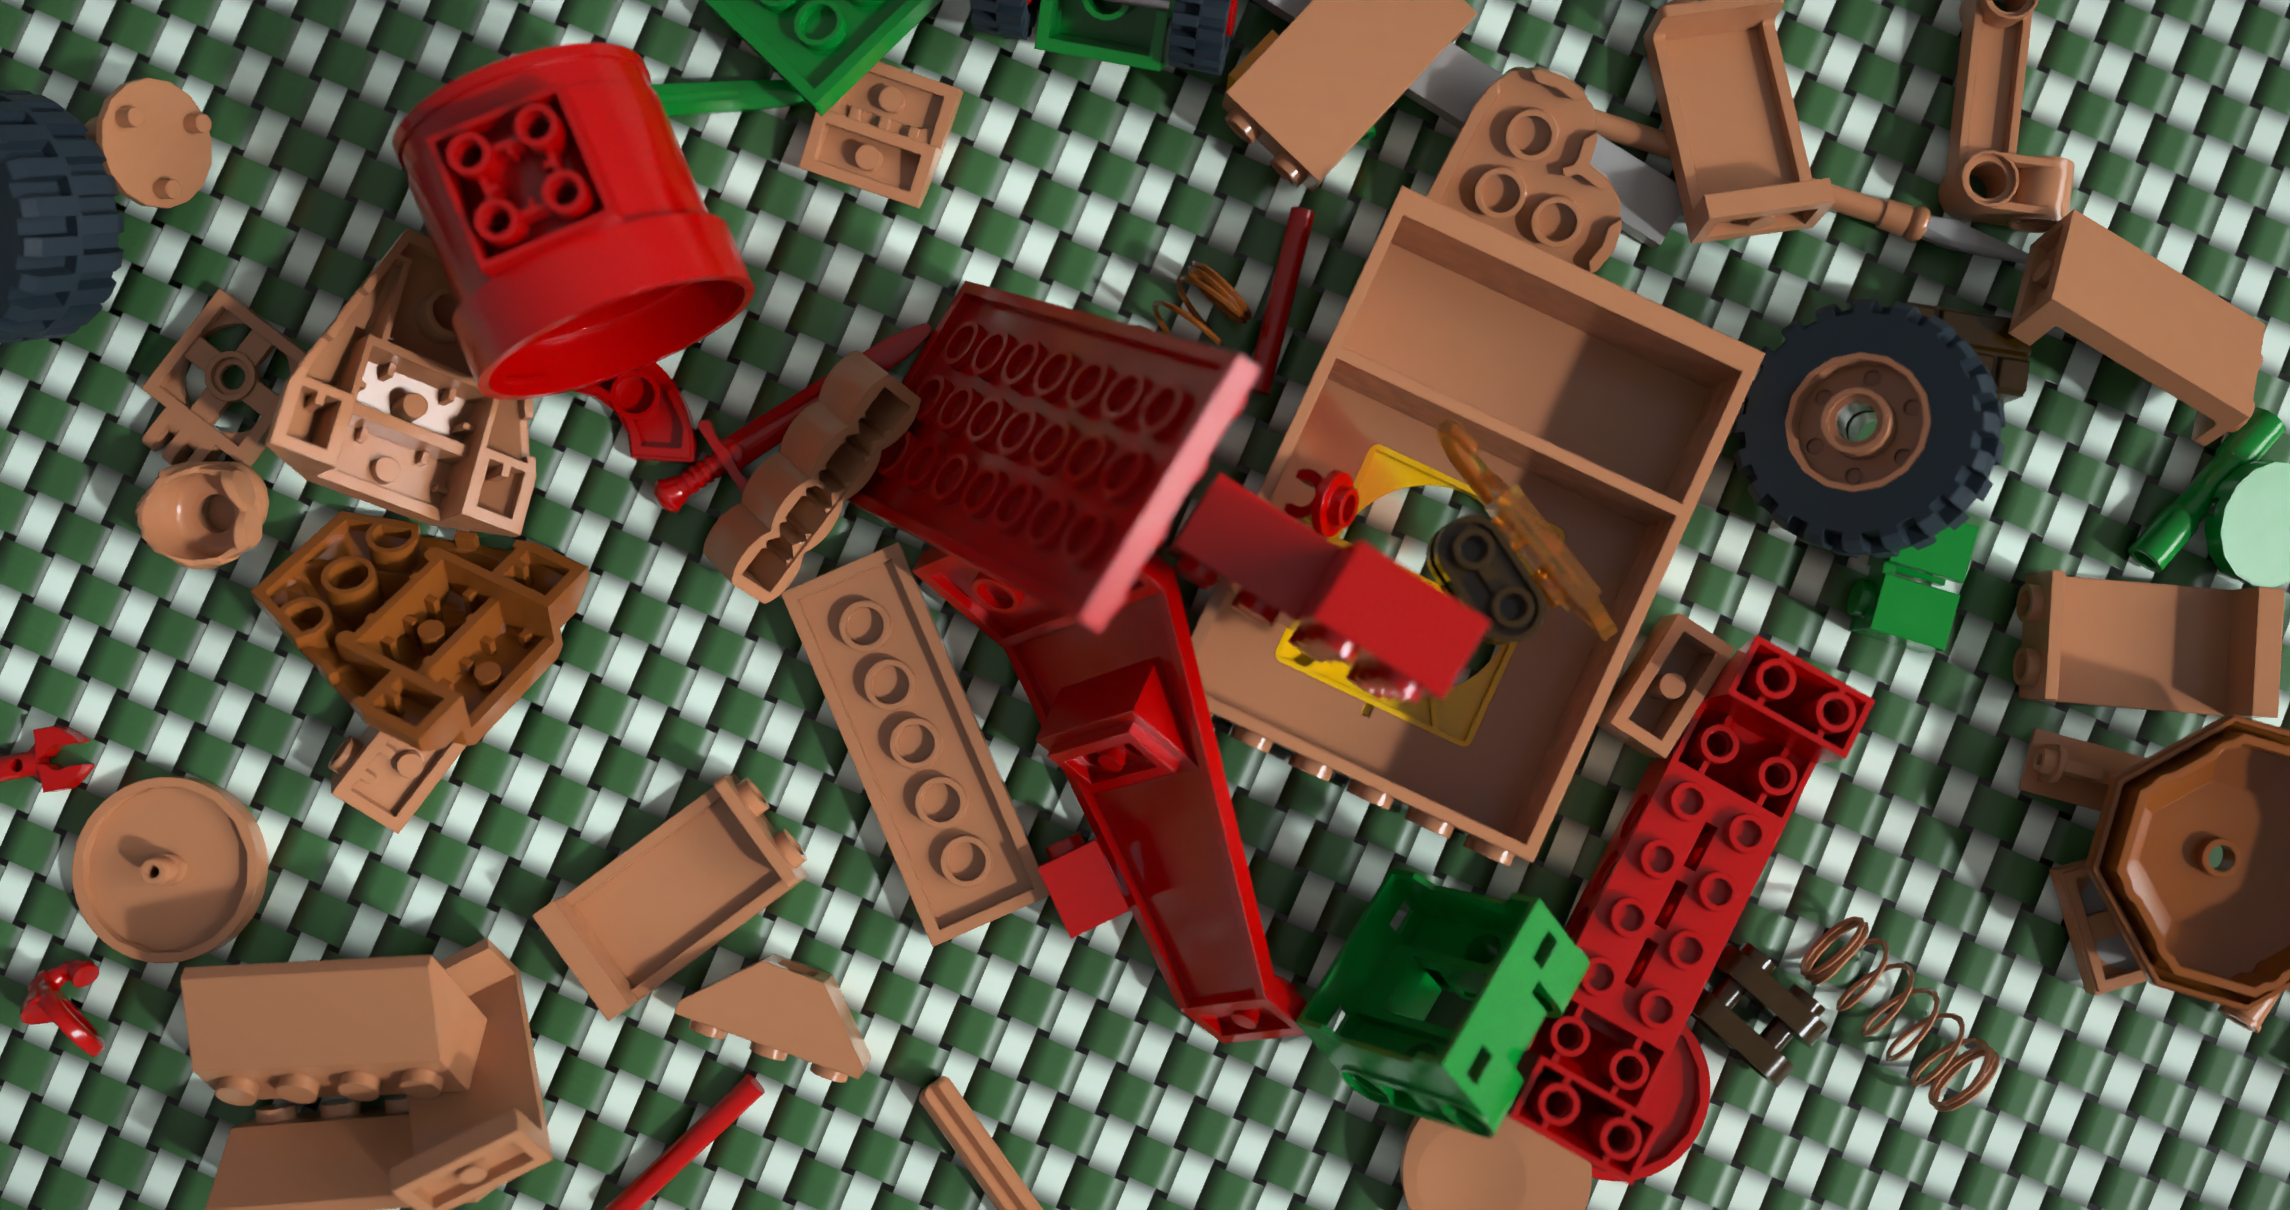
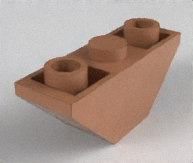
[674,954,871,1083]

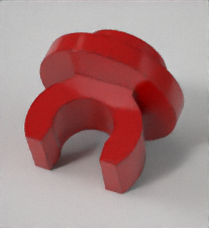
[1284,469,1359,538]

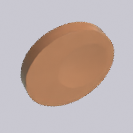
[72,776,268,963]
[1400,1113,1592,1210]

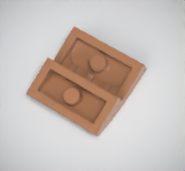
[799,62,963,209]

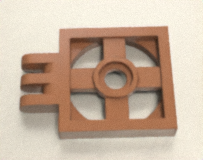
[141,288,308,467]

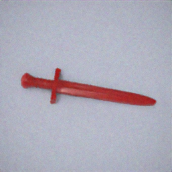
[653,324,932,513]

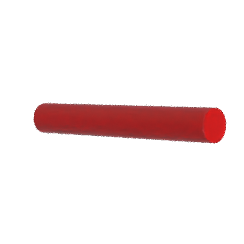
[1248,207,1315,395]
[605,1074,765,1210]

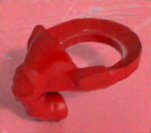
[20,959,105,1057]

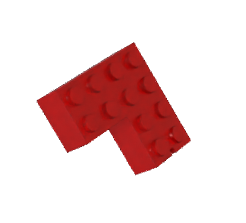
[1167,472,1491,704]

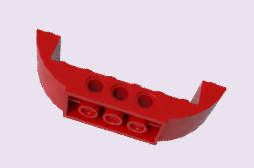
[1508,635,1875,1186]

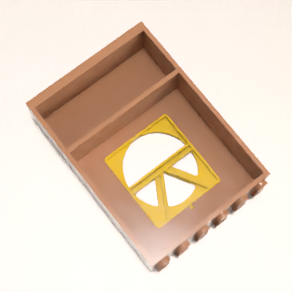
[1191,186,1765,867]

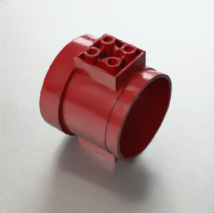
[392,42,755,400]

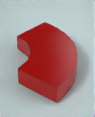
[573,362,698,465]

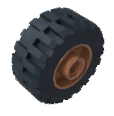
[0,90,124,344]
[1731,299,2006,559]

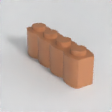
[703,350,921,604]

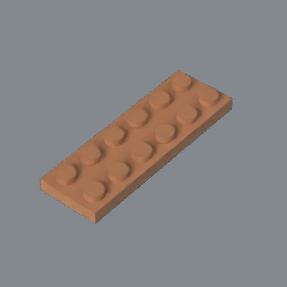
[781,542,1050,947]

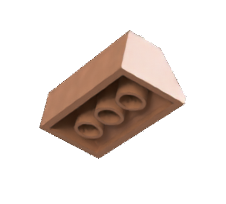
[180,955,488,1106]
[205,1094,499,1210]

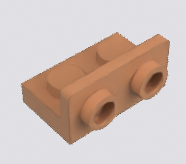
[328,726,467,834]

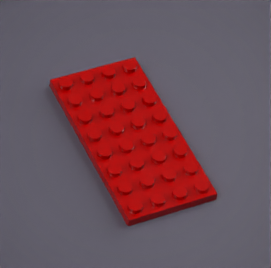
[846,280,1261,633]

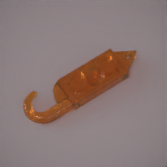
[1437,419,1618,641]

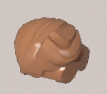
[135,461,269,570]

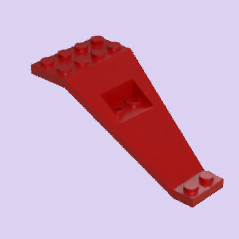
[912,547,1308,1044]

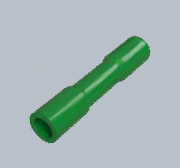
[2128,407,2286,573]

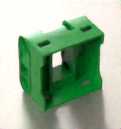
[1296,867,1590,1138]

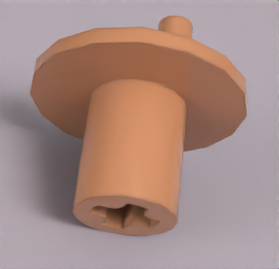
[84,78,212,208]

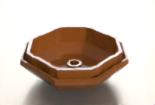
[2085,713,2290,1012]

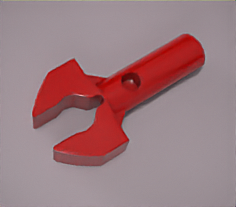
[0,726,95,793]

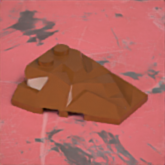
[251,511,590,751]

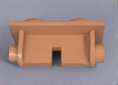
[2018,728,2146,811]

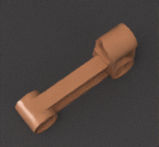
[1938,0,2075,233]

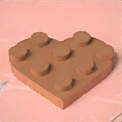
[1425,66,1622,273]

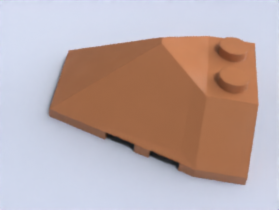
[265,228,537,537]

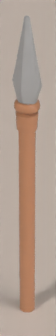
[1595,109,2029,264]

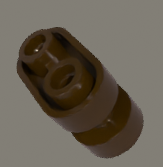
[1426,515,1546,645]
[1690,942,1828,1088]

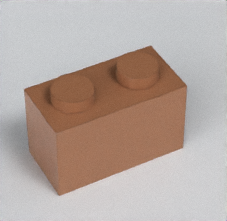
[1596,613,1735,759]

